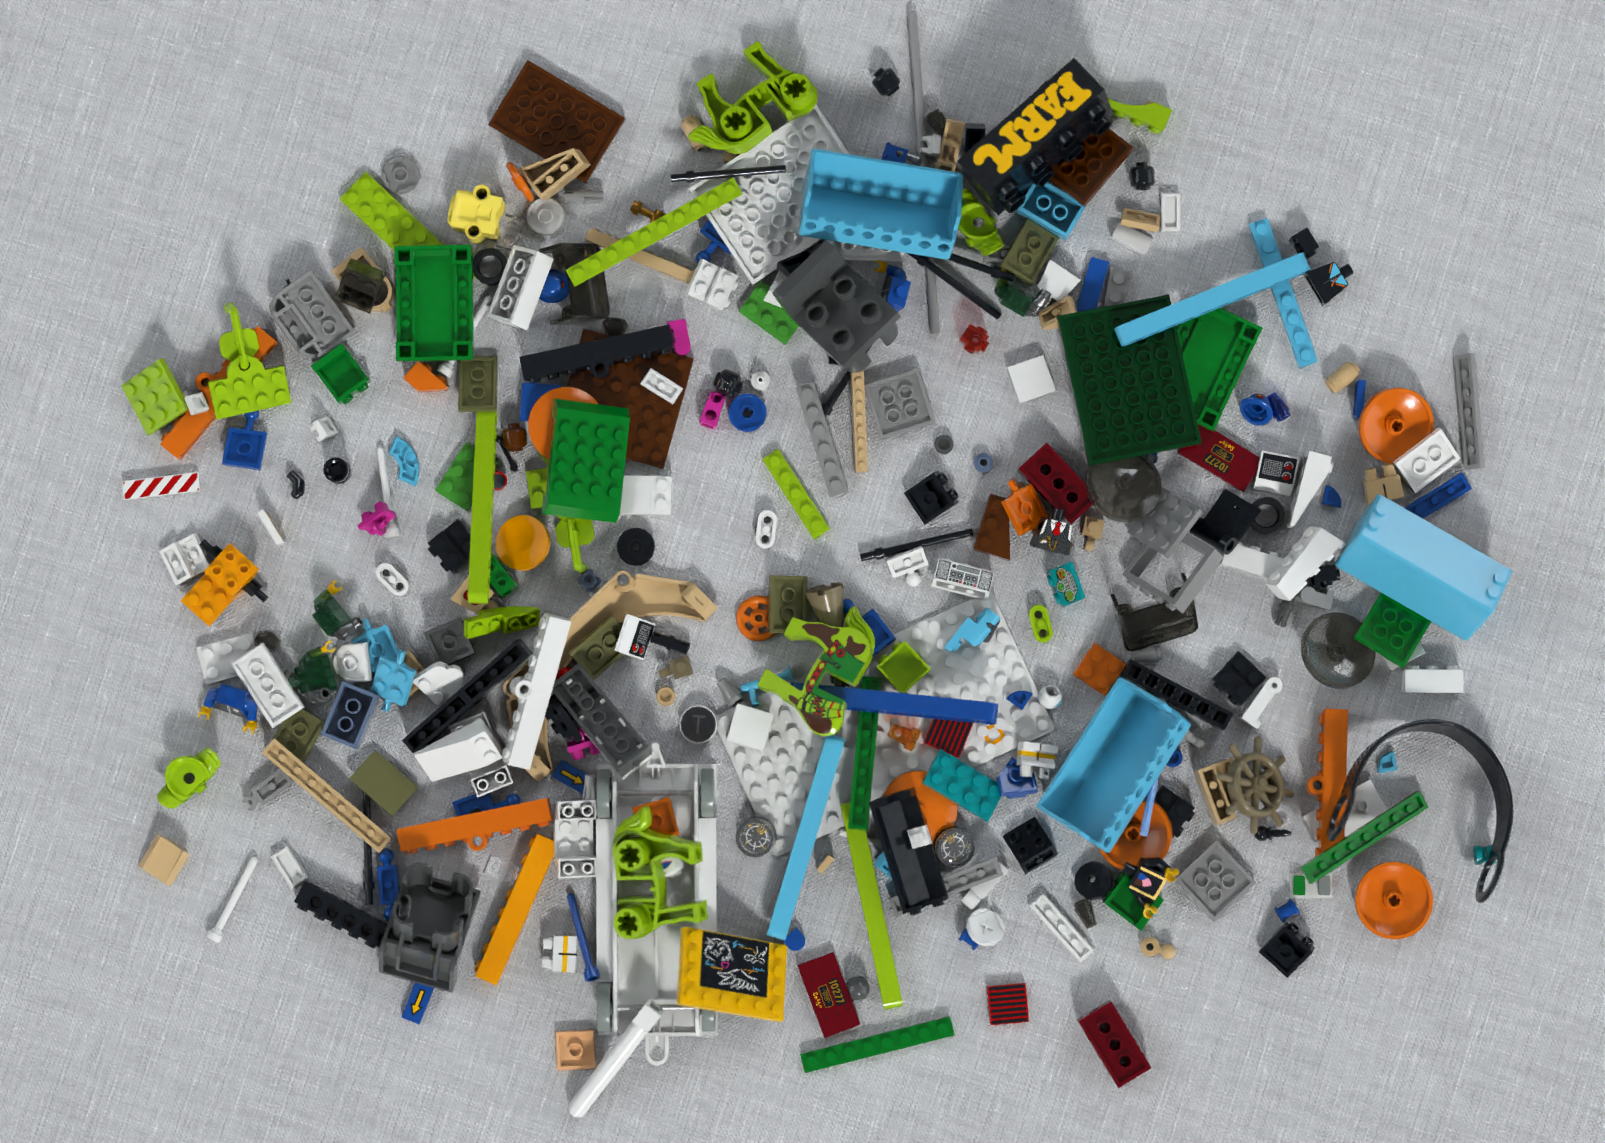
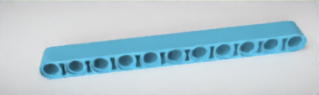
[1114,252,1311,347]
[767,735,846,940]

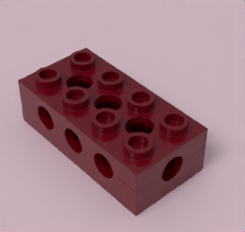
[1017,442,1099,524]
[1077,1000,1151,1088]

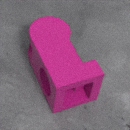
[666,319,691,356]
[700,391,726,430]

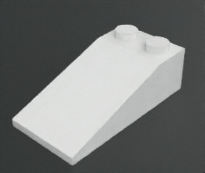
[1285,451,1334,529]
[619,476,673,516]
[414,718,502,782]

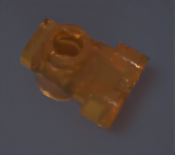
[887,723,921,752]

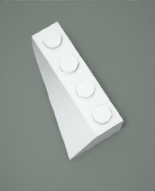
[1266,526,1346,601]

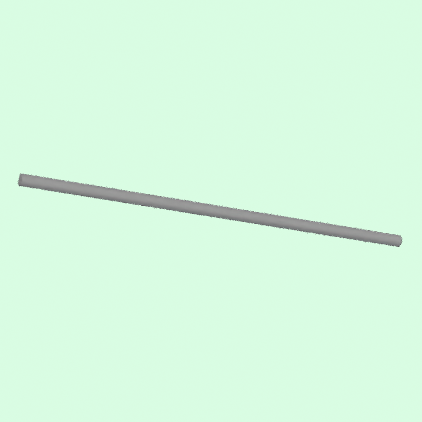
[908,12,940,334]

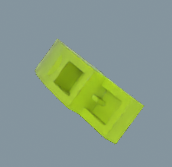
[464,606,540,639]

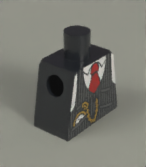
[1029,508,1072,555]

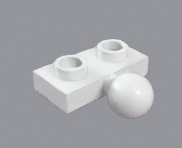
[886,546,929,587]

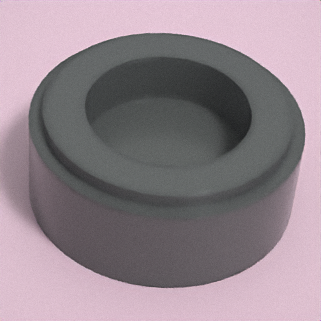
[934,435,954,454]

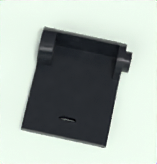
[1189,489,1261,555]

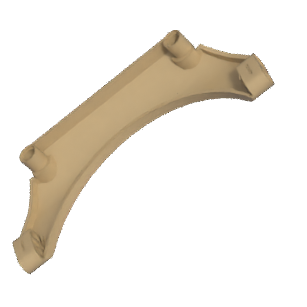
[503,571,718,783]

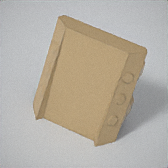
[138,833,189,886]

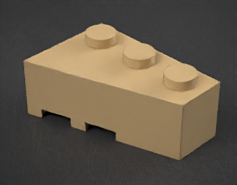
[519,148,591,200]
[1193,757,1236,825]

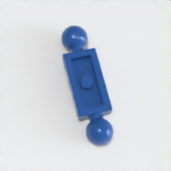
[377,848,399,921]

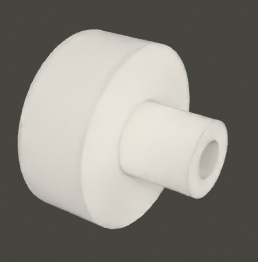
[751,371,770,391]

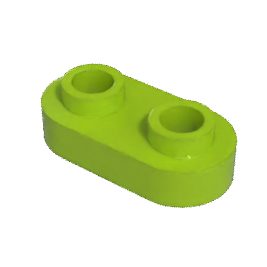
[1029,605,1053,643]

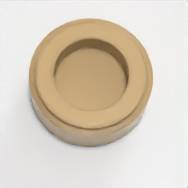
[656,687,676,706]

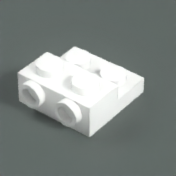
[685,259,738,310]

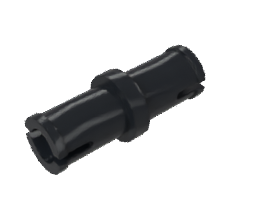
[650,631,691,655]

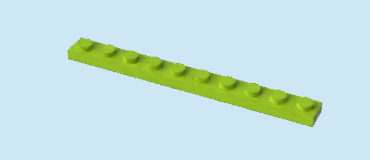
[566,177,742,287]

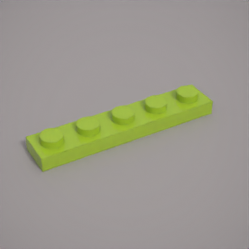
[762,449,830,540]

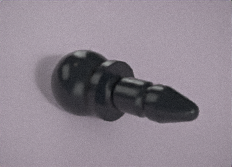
[1254,826,1291,841]

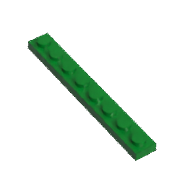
[848,676,882,831]
[1300,791,1429,884]
[800,1016,955,1073]

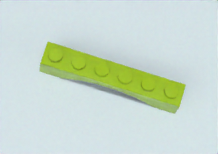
[1108,98,1172,135]

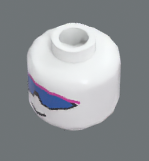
[661,857,684,879]

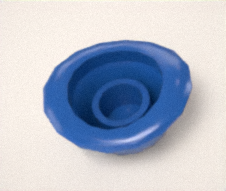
[539,269,571,303]
[1239,394,1273,426]

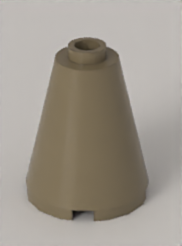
[805,582,843,627]

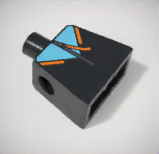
[1304,262,1353,306]

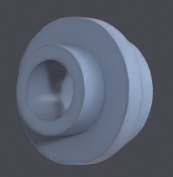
[974,453,993,473]

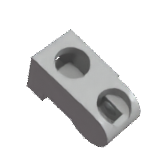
[1294,586,1335,610]

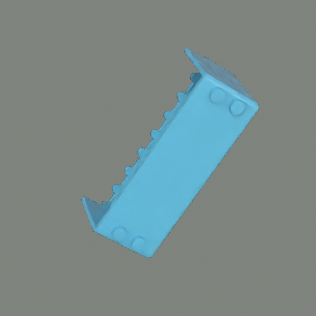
[799,149,963,260]
[1335,494,1512,641]
[1037,677,1191,853]

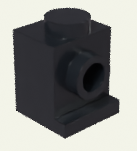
[1289,228,1319,259]
[1311,565,1340,588]

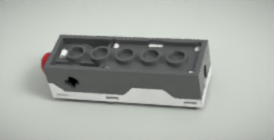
[552,663,654,780]

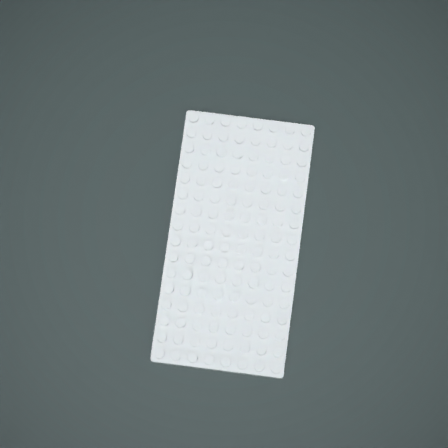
[716,592,1054,857]

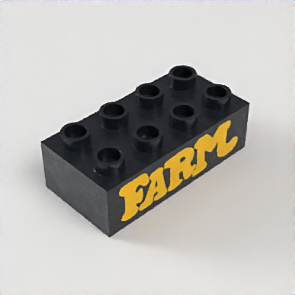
[957,58,1113,216]

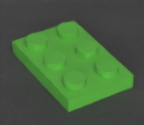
[739,281,799,345]
[435,443,499,512]

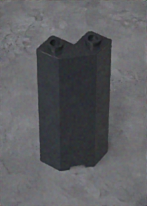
[868,787,949,916]

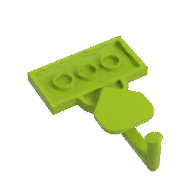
[208,302,291,420]
[526,467,595,574]

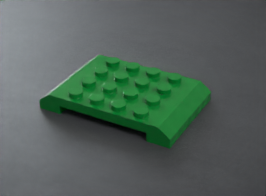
[394,245,474,362]
[1177,295,1263,432]
[541,399,630,523]

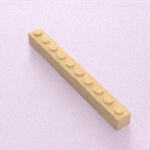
[585,228,695,284]
[850,370,868,472]

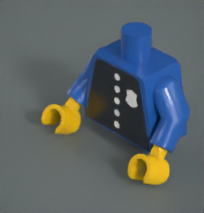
[874,260,911,312]
[198,684,258,734]

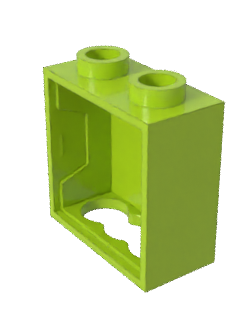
[876,641,931,693]

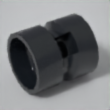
[323,457,351,484]

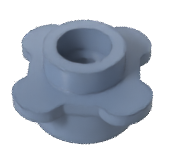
[578,569,601,592]

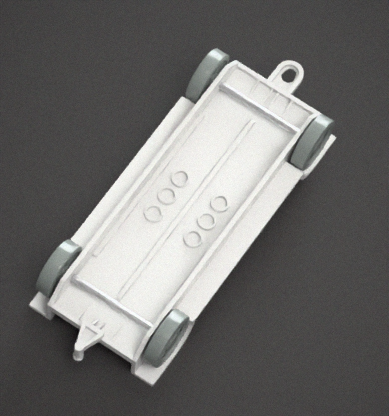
[596,742,718,1065]

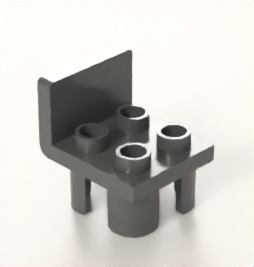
[772,240,901,373]
[379,863,481,993]

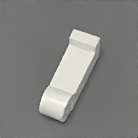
[1239,677,1283,730]
[960,861,1009,910]

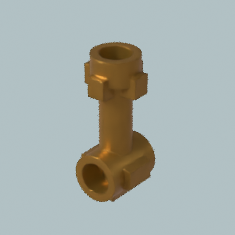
[630,201,666,223]

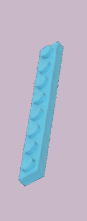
[1249,218,1318,368]

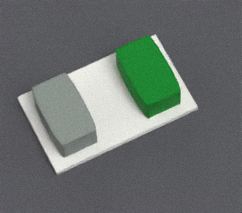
[1290,873,1332,898]

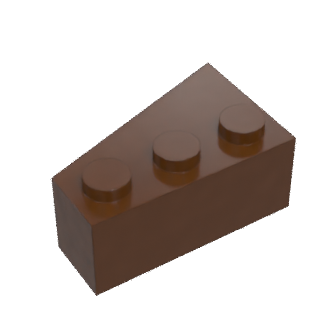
[973,494,1010,561]

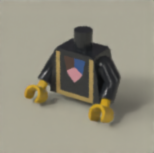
[1121,857,1179,919]

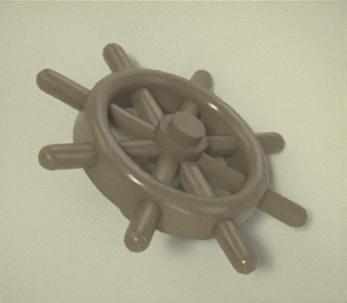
[1217,736,1294,834]

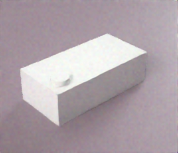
[487,245,553,330]

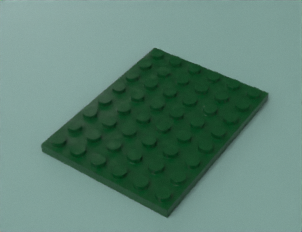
[1056,295,1202,466]

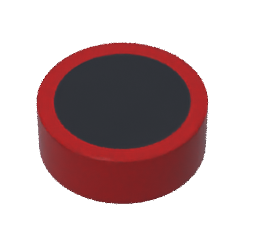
[494,470,507,491]

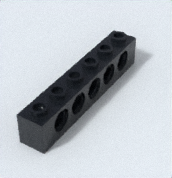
[1120,659,1234,731]
[294,881,387,949]

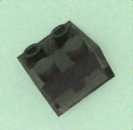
[334,258,387,314]

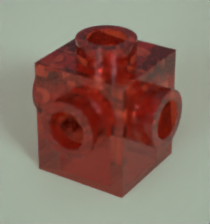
[959,324,990,354]

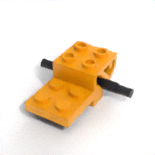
[181,539,269,627]

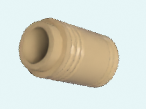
[681,115,707,151]
[1325,361,1360,393]

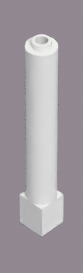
[568,998,665,1118]

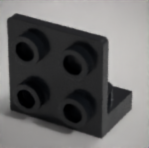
[1003,817,1058,875]

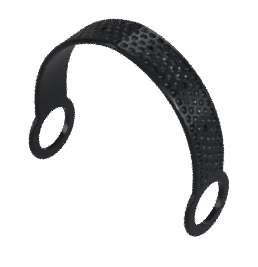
[1327,719,1513,903]

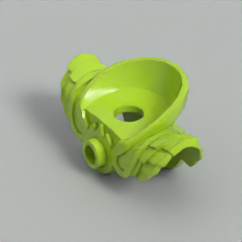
[958,189,1004,256]
[157,747,221,809]

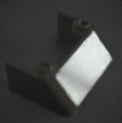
[539,243,610,325]
[1110,573,1198,651]

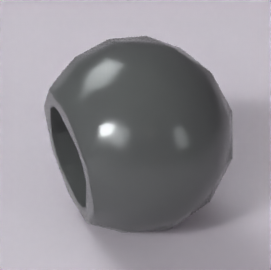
[847,976,870,1001]

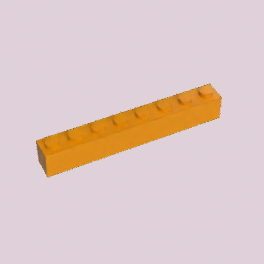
[474,834,554,985]

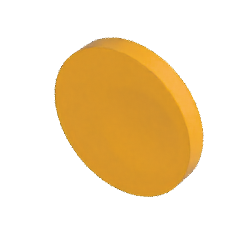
[496,515,550,571]

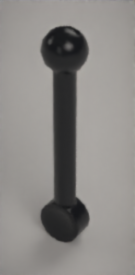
[496,436,518,472]

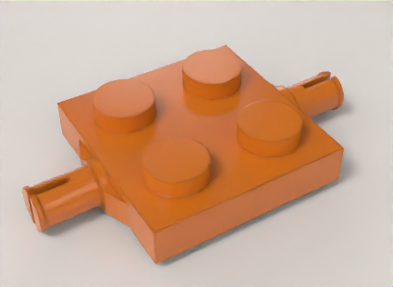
[1001,479,1049,536]

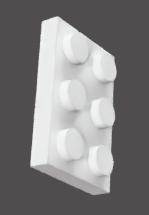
[1393,428,1461,493]
[197,633,257,685]

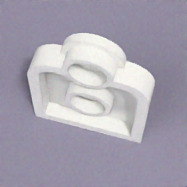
[413,662,463,706]

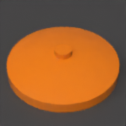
[528,387,598,459]
[1358,387,1434,464]
[882,770,957,845]
[1099,797,1173,870]
[1355,862,1433,939]

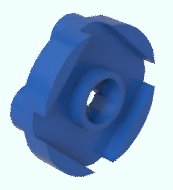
[728,393,767,432]

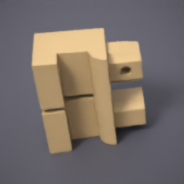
[1362,463,1405,505]

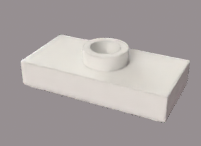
[641,368,683,405]

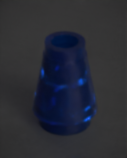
[1267,392,1291,422]

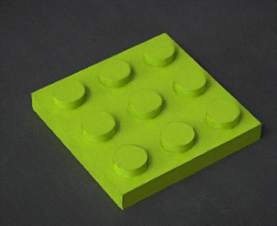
[121,358,189,436]

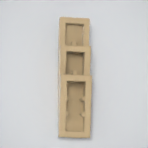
[936,118,966,172]

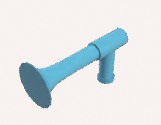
[740,664,795,707]

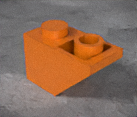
[403,361,449,393]

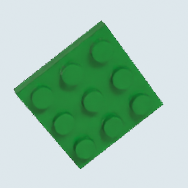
[1354,593,1431,669]

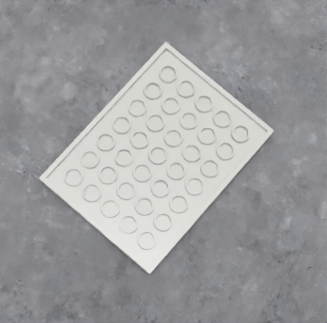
[689,105,849,285]

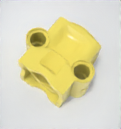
[448,185,506,245]

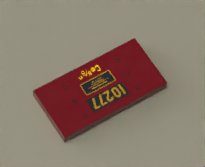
[1178,425,1260,493]
[797,952,861,1038]

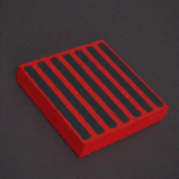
[924,719,973,758]
[987,983,1029,1025]

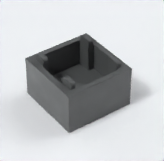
[424,617,476,665]

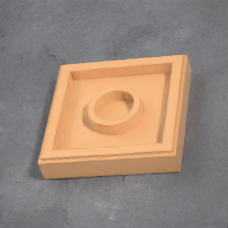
[555,1029,596,1070]

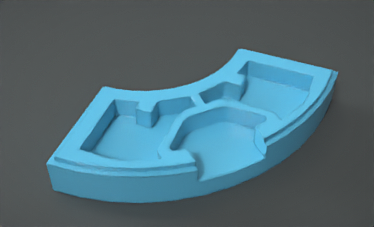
[389,436,419,487]

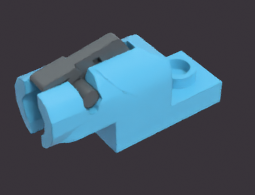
[944,607,1001,652]

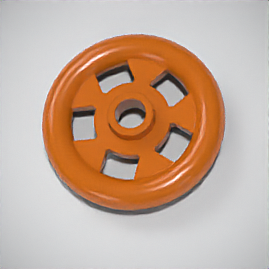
[506,162,534,202]
[736,595,776,641]

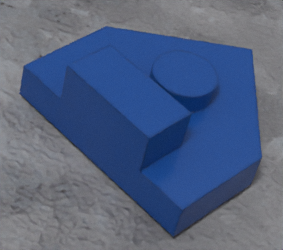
[996,757,1038,799]

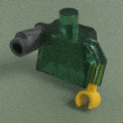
[994,269,1051,317]
[312,580,364,640]
[289,641,337,704]

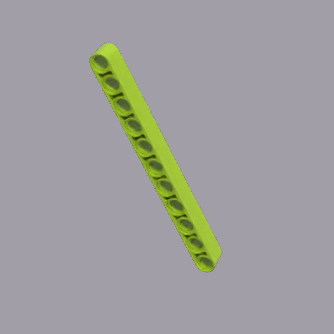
[468,412,497,603]
[840,802,903,1010]

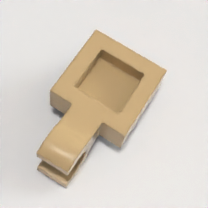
[1081,516,1104,552]

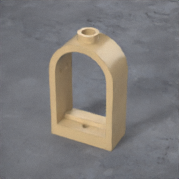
[332,247,394,313]

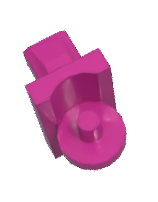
[358,501,396,536]
[567,727,601,760]

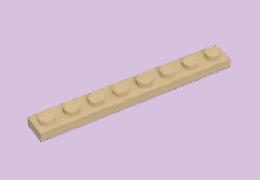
[262,738,392,853]

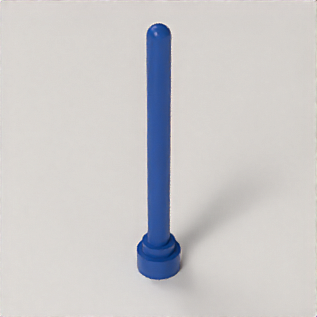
[567,893,600,982]

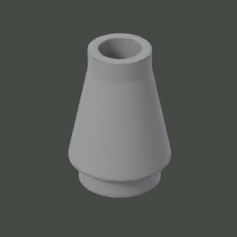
[1134,644,1163,663]
[717,678,743,707]

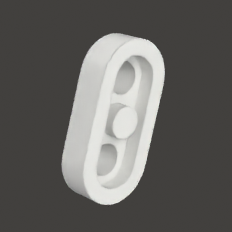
[756,510,777,549]
[376,563,409,596]

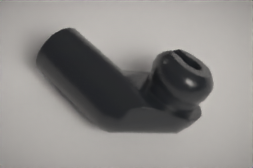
[286,470,305,499]

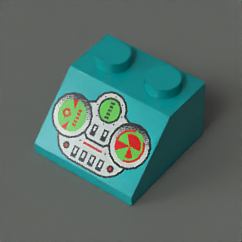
[1046,562,1086,608]

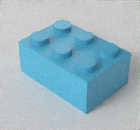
[1016,183,1086,242]

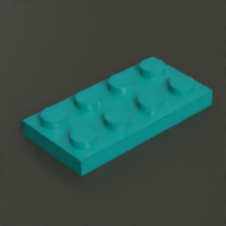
[922,749,1001,822]

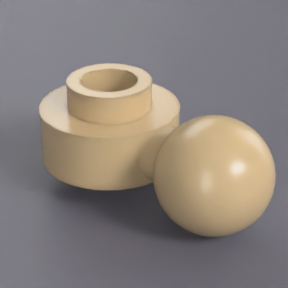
[1140,937,1176,959]

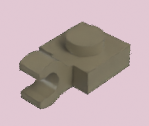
[658,655,693,680]

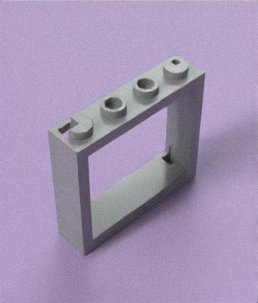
[1122,533,1224,614]

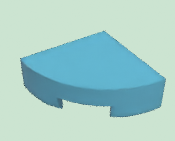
[1377,751,1398,773]

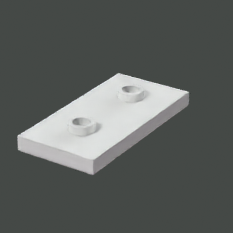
[230,642,305,728]
[1302,779,1387,844]

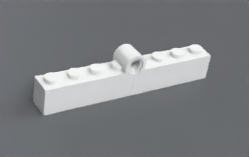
[502,613,571,770]

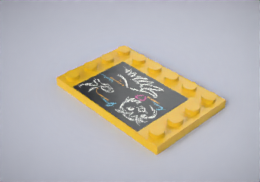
[677,927,787,1022]

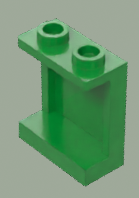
[311,343,371,405]
[490,554,519,598]
[1103,873,1164,930]

